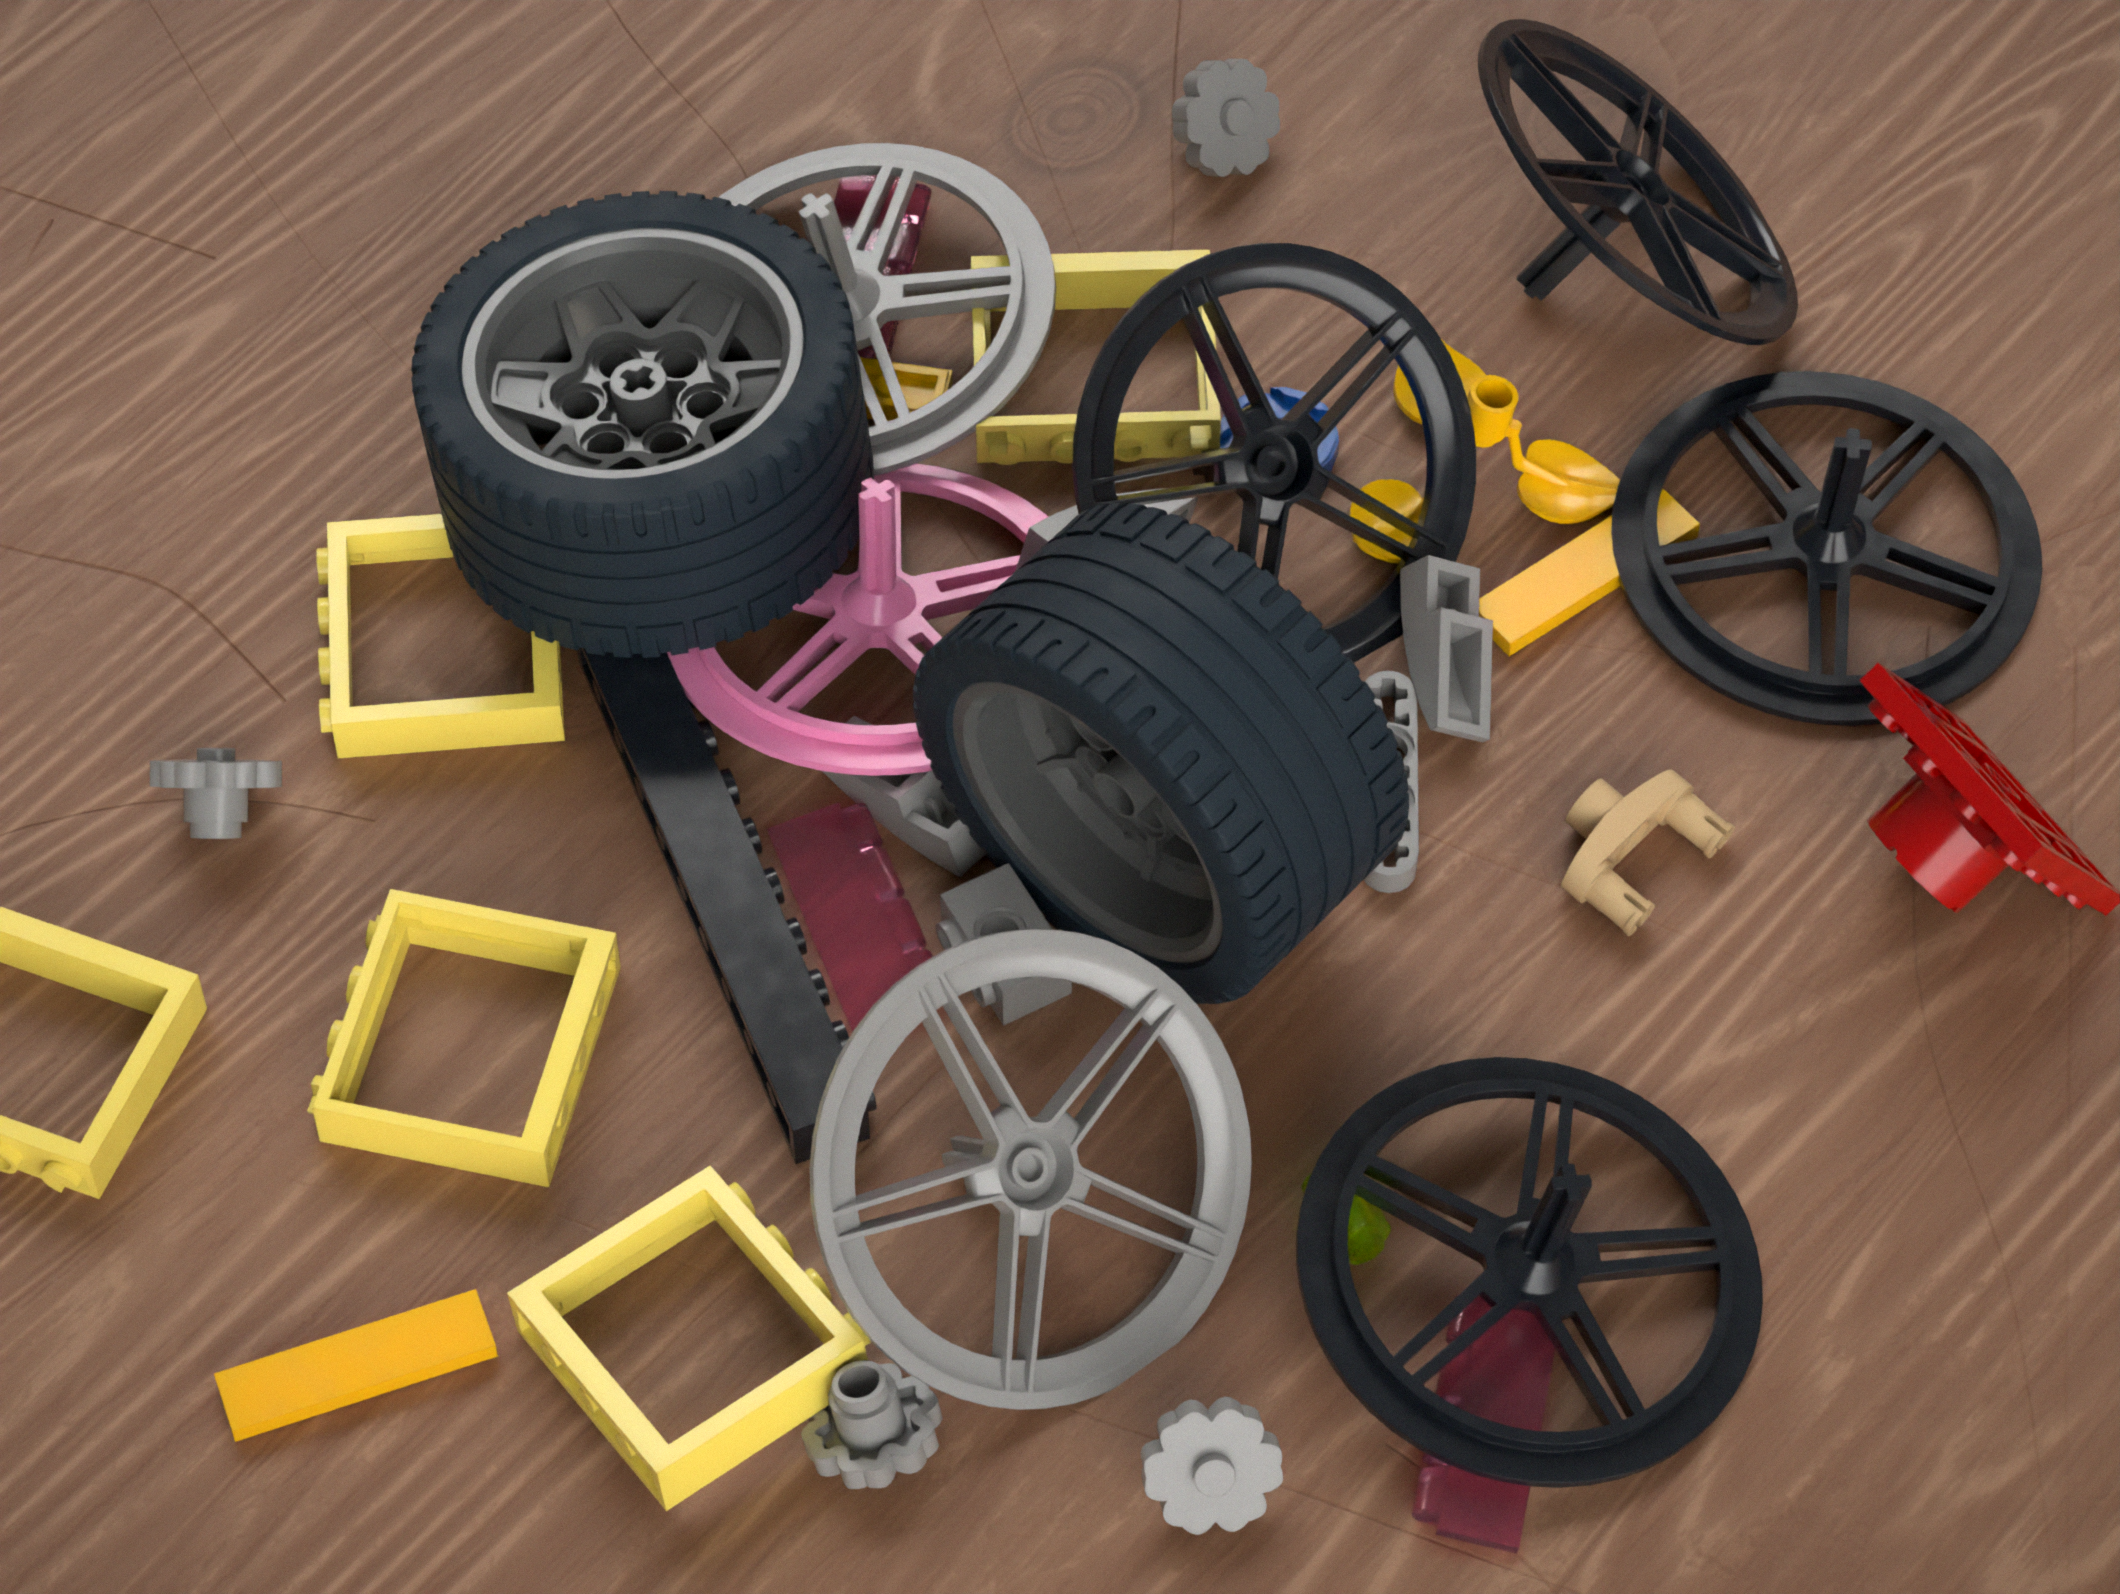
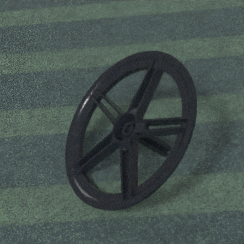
[1478,19,1798,345]
[1072,243,1476,663]
[1611,371,2042,726]
[1296,1057,1763,1488]

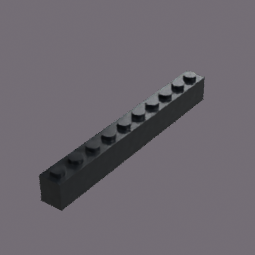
[577,647,877,1164]

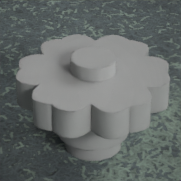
[1172,59,1280,177]
[150,748,282,839]
[801,1360,943,1489]
[1140,1397,1283,1535]

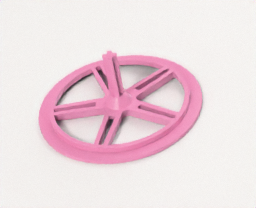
[667,463,1048,776]

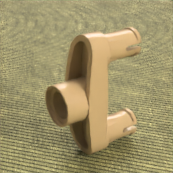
[1561,769,1735,936]

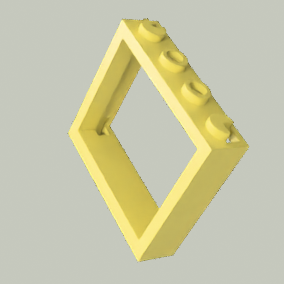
[971,250,1221,465]
[316,514,565,758]
[307,889,621,1187]
[0,907,207,1199]
[507,1166,871,1511]

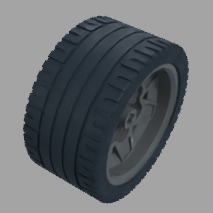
[411,191,874,658]
[913,503,1409,1004]

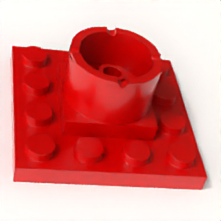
[1859,663,2120,916]

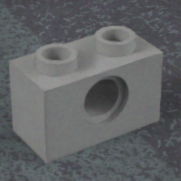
[936,863,1072,1026]

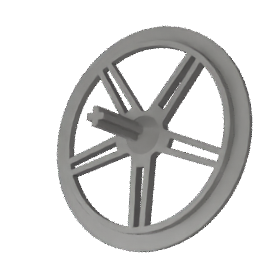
[719,143,1056,476]
[809,929,1252,1410]

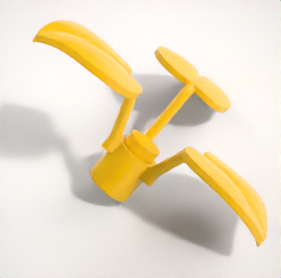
[1349,339,1620,564]

